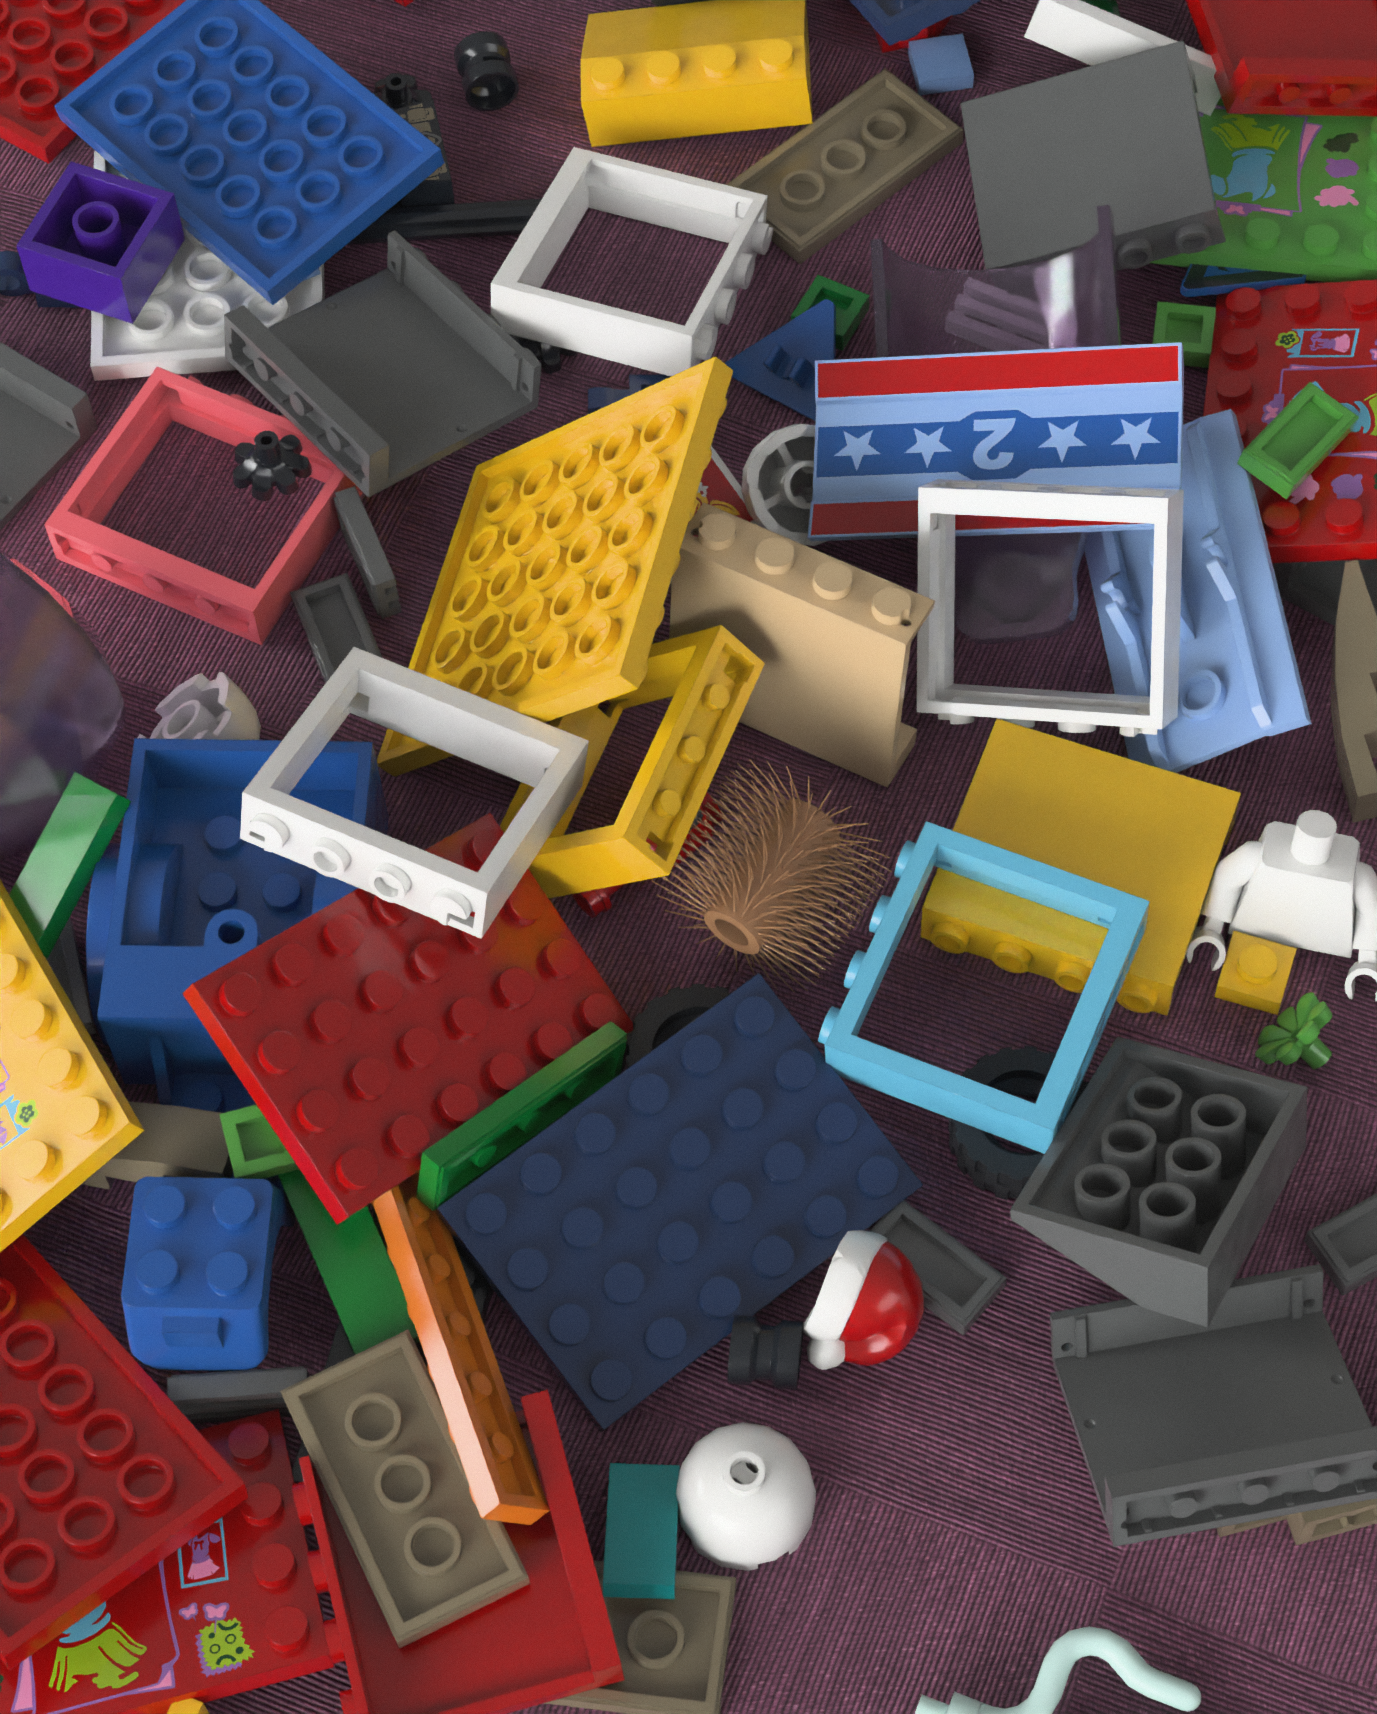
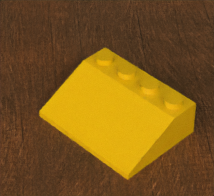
[580,0,813,147]

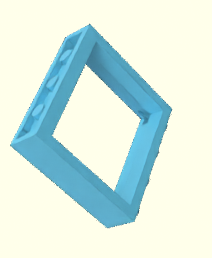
[818,821,1150,1154]

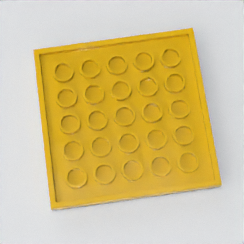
[377,356,733,776]

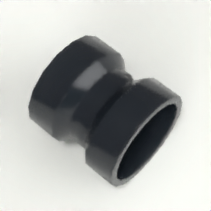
[454,31,519,111]
[728,1315,804,1390]

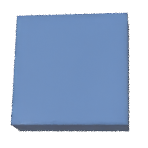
[908,33,974,96]

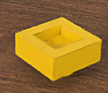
[1214,931,1297,1015]

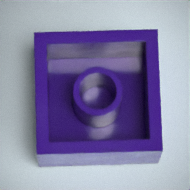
[16,161,185,324]

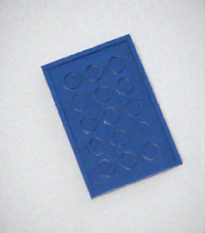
[54,0,445,305]

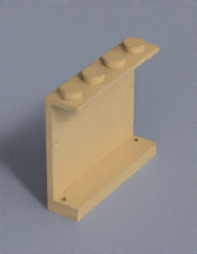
[669,502,935,788]

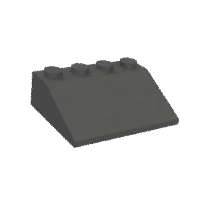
[1010,1036,1307,1327]

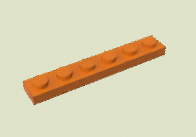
[371,1171,550,1525]

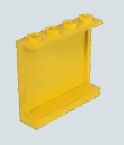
[920,719,1241,1016]

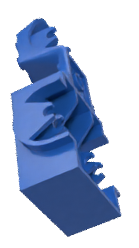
[86,738,389,1372]

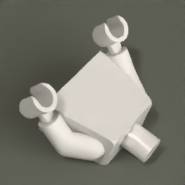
[1186,810,1377,1002]

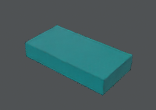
[603,1463,680,1599]

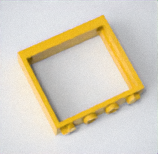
[500,625,765,898]

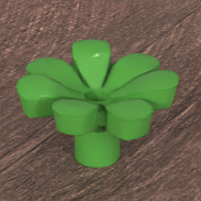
[1255,992,1332,1069]

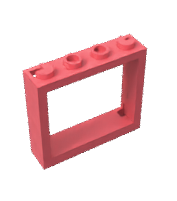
[44,367,363,645]

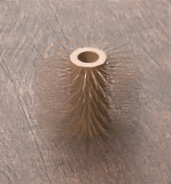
[652,759,892,993]

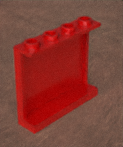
[1186,0,1377,117]
[292,1389,625,1714]

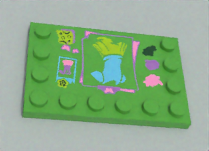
[1150,99,1377,282]

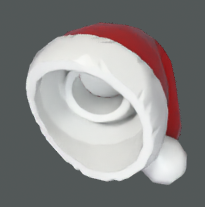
[802,1230,924,1370]

